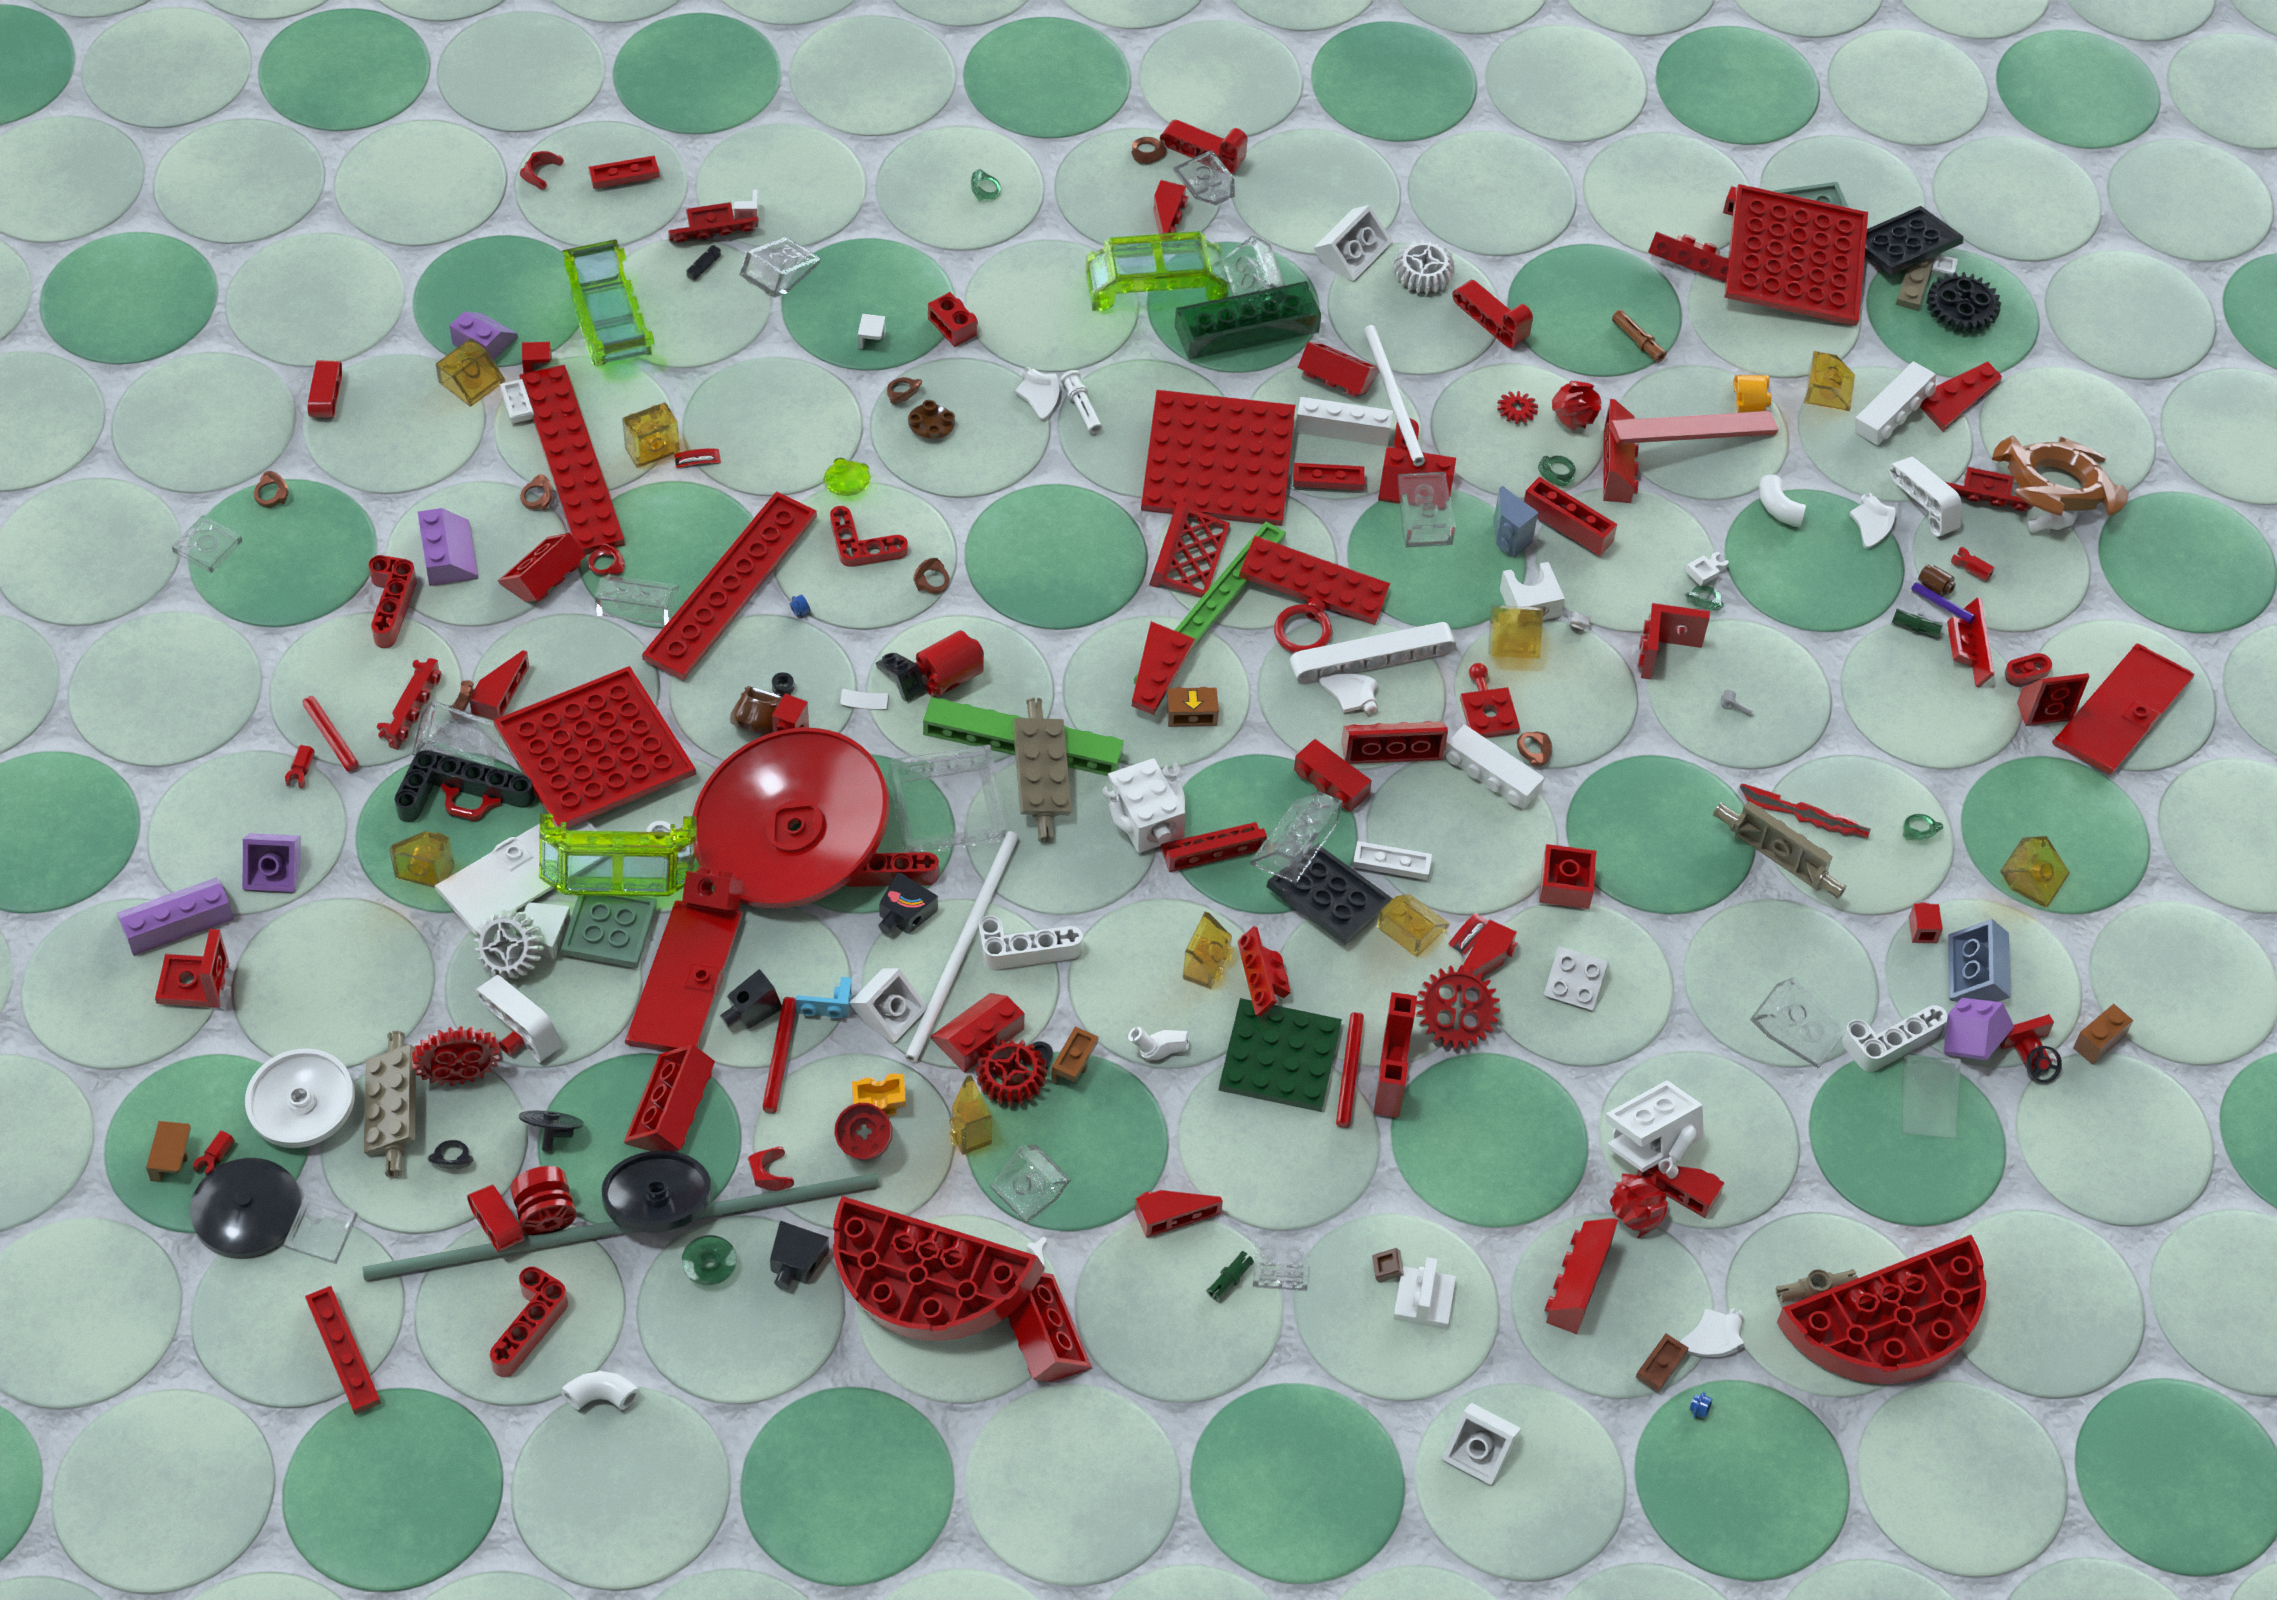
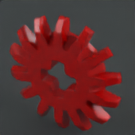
[1497,391,1538,424]

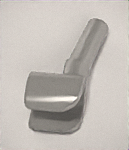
[1721,690,1753,716]

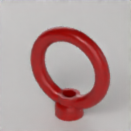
[1274,598,1332,654]

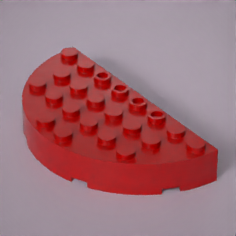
[833,1196,1045,1341]
[1777,1234,1986,1384]

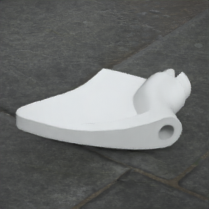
[1015,367,1059,421]
[1849,493,1895,549]
[1319,674,1378,714]
[1680,1308,1745,1357]

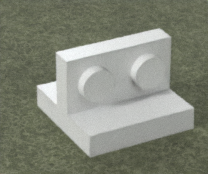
[1393,1257,1456,1329]

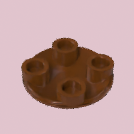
[908,400,955,439]

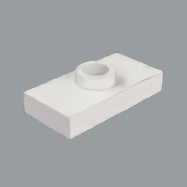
[499,379,534,424]

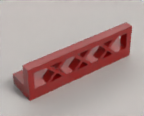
[1160,822,1267,872]

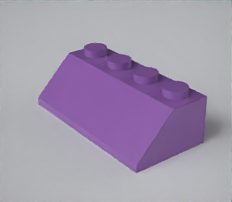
[117,877,234,955]

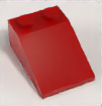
[2017,673,2090,726]

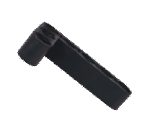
[394,750,534,822]

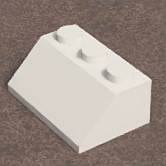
[1314,205,1393,281]

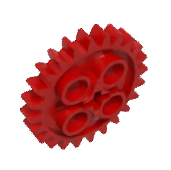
[1416,965,1501,1050]
[412,1026,500,1086]

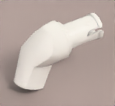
[2028,510,2080,533]
[1128,1027,1189,1060]

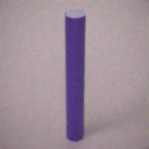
[1911,582,1975,624]

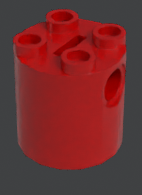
[915,630,984,697]

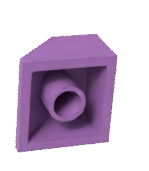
[449,311,518,365]
[242,833,301,892]
[1944,998,2014,1060]

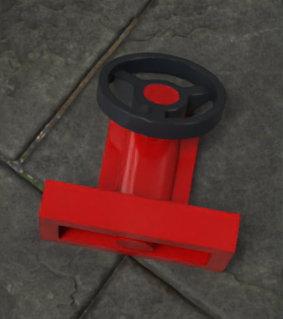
[2000,1014,2062,1083]

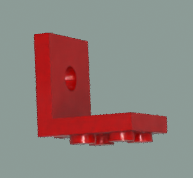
[1637,603,1710,679]
[155,929,230,1008]

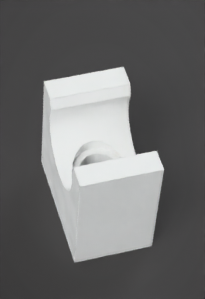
[1500,562,1565,626]

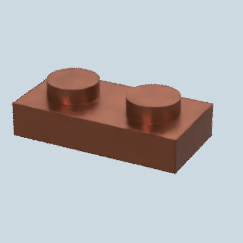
[1635,1333,1689,1392]

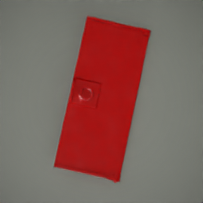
[2052,643,2195,775]
[625,900,743,1051]

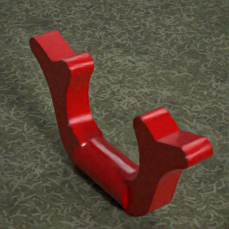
[441,784,501,821]

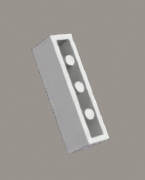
[1855,361,1936,446]
[1295,397,1393,446]
[1444,724,1545,810]

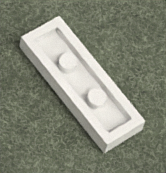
[1353,841,1432,880]

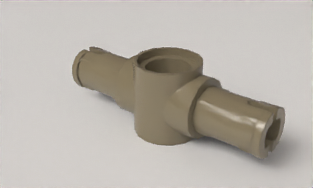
[1776,1269,1858,1303]

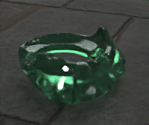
[971,169,1001,202]
[1538,455,1576,487]
[1685,585,1724,611]
[1902,814,1944,841]

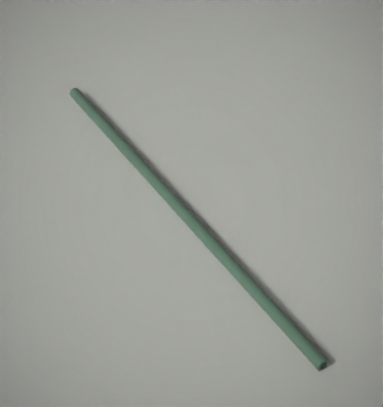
[362,1173,879,1280]

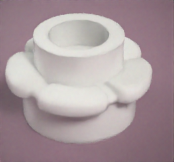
[1568,611,1591,630]

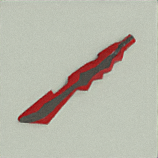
[1740,784,1871,838]

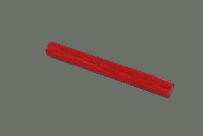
[762,996,796,1113]
[1336,1012,1364,1128]

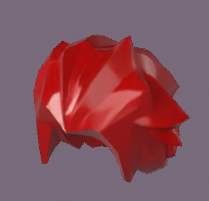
[1552,381,1602,431]
[1610,1173,1669,1238]

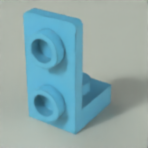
[796,977,852,1019]

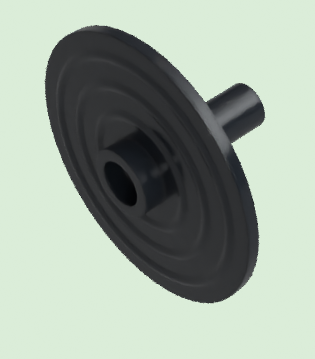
[519,1110,584,1151]

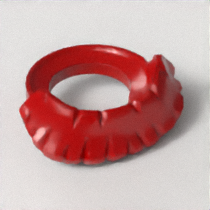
[588,543,625,575]

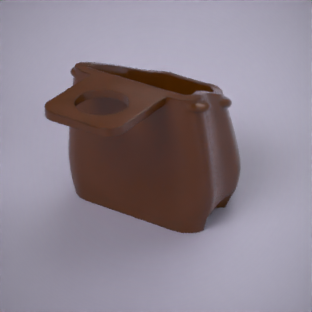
[730,686,783,735]

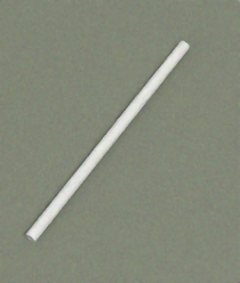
[905,831,1019,1063]

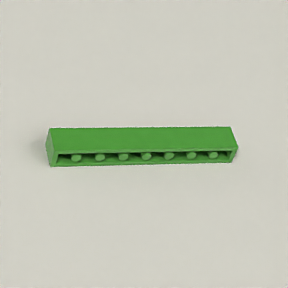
[923,697,1124,776]

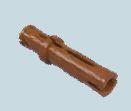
[1612,309,1667,363]

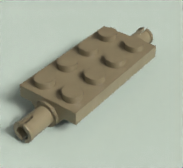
[1013,697,1072,842]
[1713,801,1847,899]
[364,1031,416,1178]

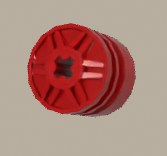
[834,1102,893,1161]
[510,1166,577,1236]

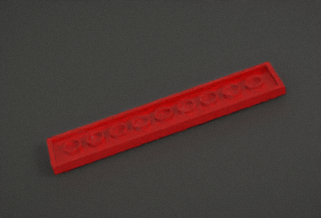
[519,364,625,554]
[642,491,817,680]

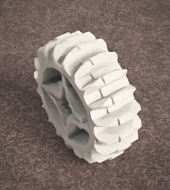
[1394,240,1455,295]
[473,909,544,980]

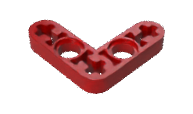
[830,506,908,567]

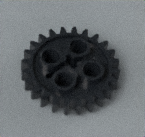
[1926,272,2001,334]

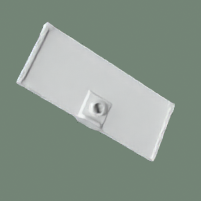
[435,818,615,935]

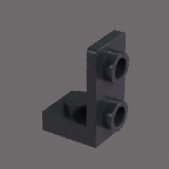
[875,653,927,701]

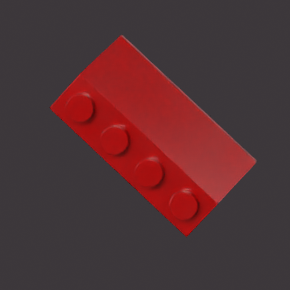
[1603,399,1639,503]
[1341,721,1448,764]
[624,1044,715,1152]
[1544,1218,1619,1334]
[1008,1272,1092,1382]

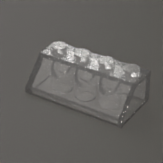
[1250,792,1342,883]

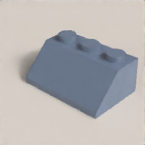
[1948,919,2011,1002]

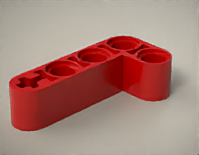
[1160,119,1248,174]
[1452,279,1533,348]
[368,555,417,648]
[845,852,939,887]
[489,1266,568,1377]

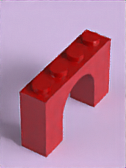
[1373,992,1417,1118]

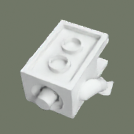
[1102,758,1185,853]
[1606,1081,1704,1179]

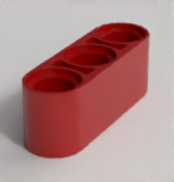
[307,360,342,418]
[467,1184,524,1252]

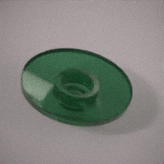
[682,1235,737,1285]

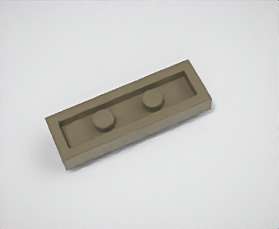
[1896,257,1934,311]

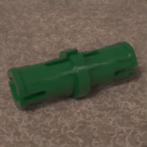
[1892,609,1943,639]
[1206,1251,1254,1302]

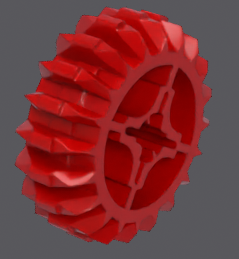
[976,1037,1047,1108]

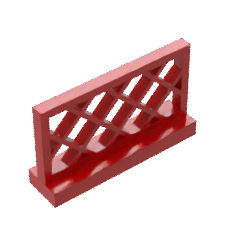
[1149,499,1230,598]

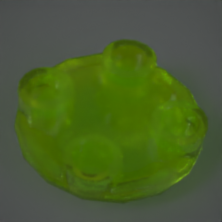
[823,458,871,496]

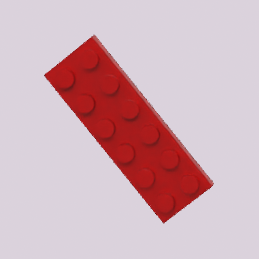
[1239,535,1390,625]

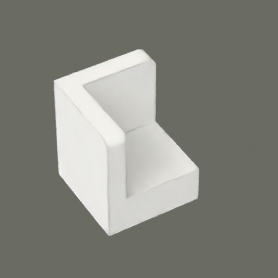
[734,190,758,220]
[858,314,886,349]

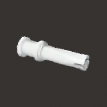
[1060,370,1103,434]

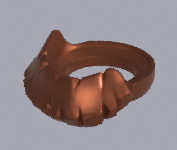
[1131,137,1167,164]
[886,377,922,405]
[254,471,289,507]
[520,474,552,510]
[913,558,950,594]
[448,680,474,718]
[1517,731,1552,766]

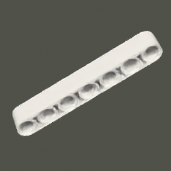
[1289,622,1457,683]

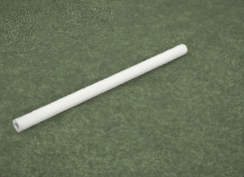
[1364,325,1425,466]

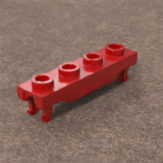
[376,658,442,750]

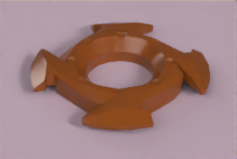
[1992,435,2129,516]

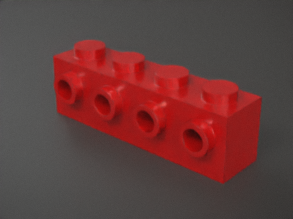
[1524,477,1617,556]

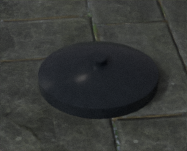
[602,1151,712,1233]
[190,1158,302,1259]

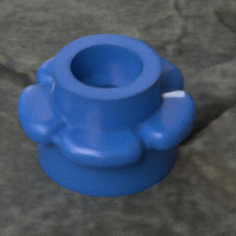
[789,594,811,618]
[1690,1392,1713,1419]

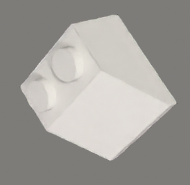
[849,968,927,1043]
[1442,1403,1521,1485]

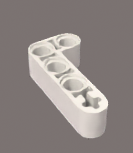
[1889,457,1962,537]
[979,915,1083,970]
[475,975,562,1063]
[1842,1005,1948,1072]

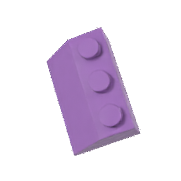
[418,508,478,586]

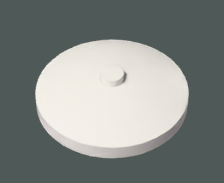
[245,1048,355,1148]

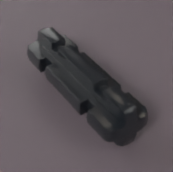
[686,245,721,280]

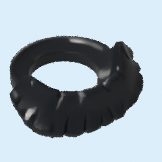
[428,1140,474,1169]

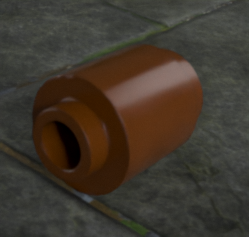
[1918,564,1956,597]

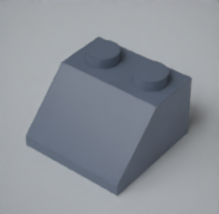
[1494,486,1538,558]

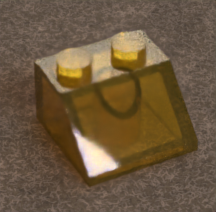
[436,338,505,407]
[1804,351,1855,411]
[389,831,455,888]
[2000,836,2070,907]
[1377,894,1450,958]
[1183,911,1234,989]
[949,1075,992,1155]

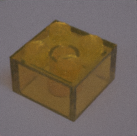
[622,402,680,468]
[1488,605,1543,659]

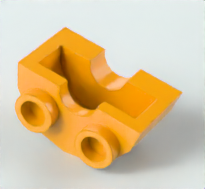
[1733,375,1772,413]
[852,1073,906,1117]

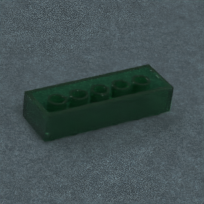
[1175,281,1321,360]

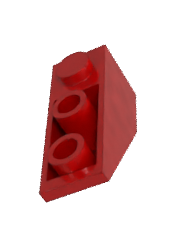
[1153,180,1189,248]

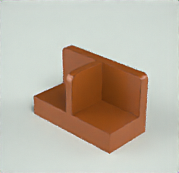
[1051,1026,1099,1084]
[146,1121,191,1182]

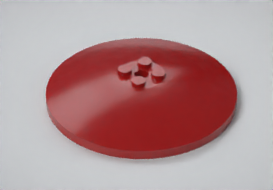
[691,727,890,909]

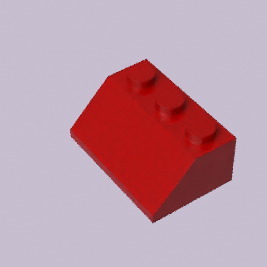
[1297,342,1380,397]
[1378,447,1456,511]
[498,533,586,602]
[930,993,1025,1073]

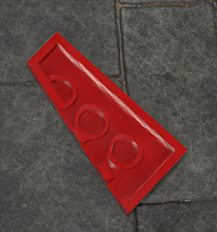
[1920,361,2002,432]
[1131,621,1195,715]

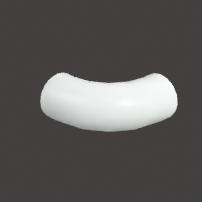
[1759,474,1805,528]
[561,1371,640,1410]

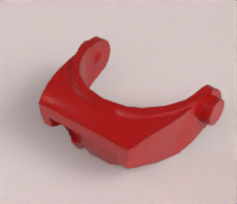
[520,151,564,190]
[748,1146,794,1191]

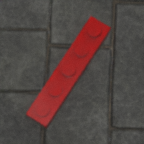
[305,1286,381,1415]

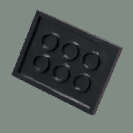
[1865,206,1964,275]
[1266,842,1393,945]

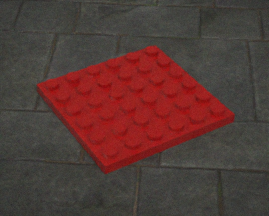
[1724,184,1868,326]
[1141,390,1296,526]
[493,666,696,832]

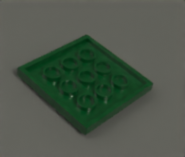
[1218,998,1342,1112]

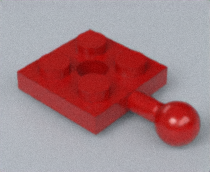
[1460,663,1520,738]

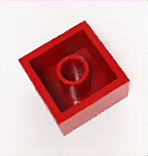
[1539,844,1597,909]

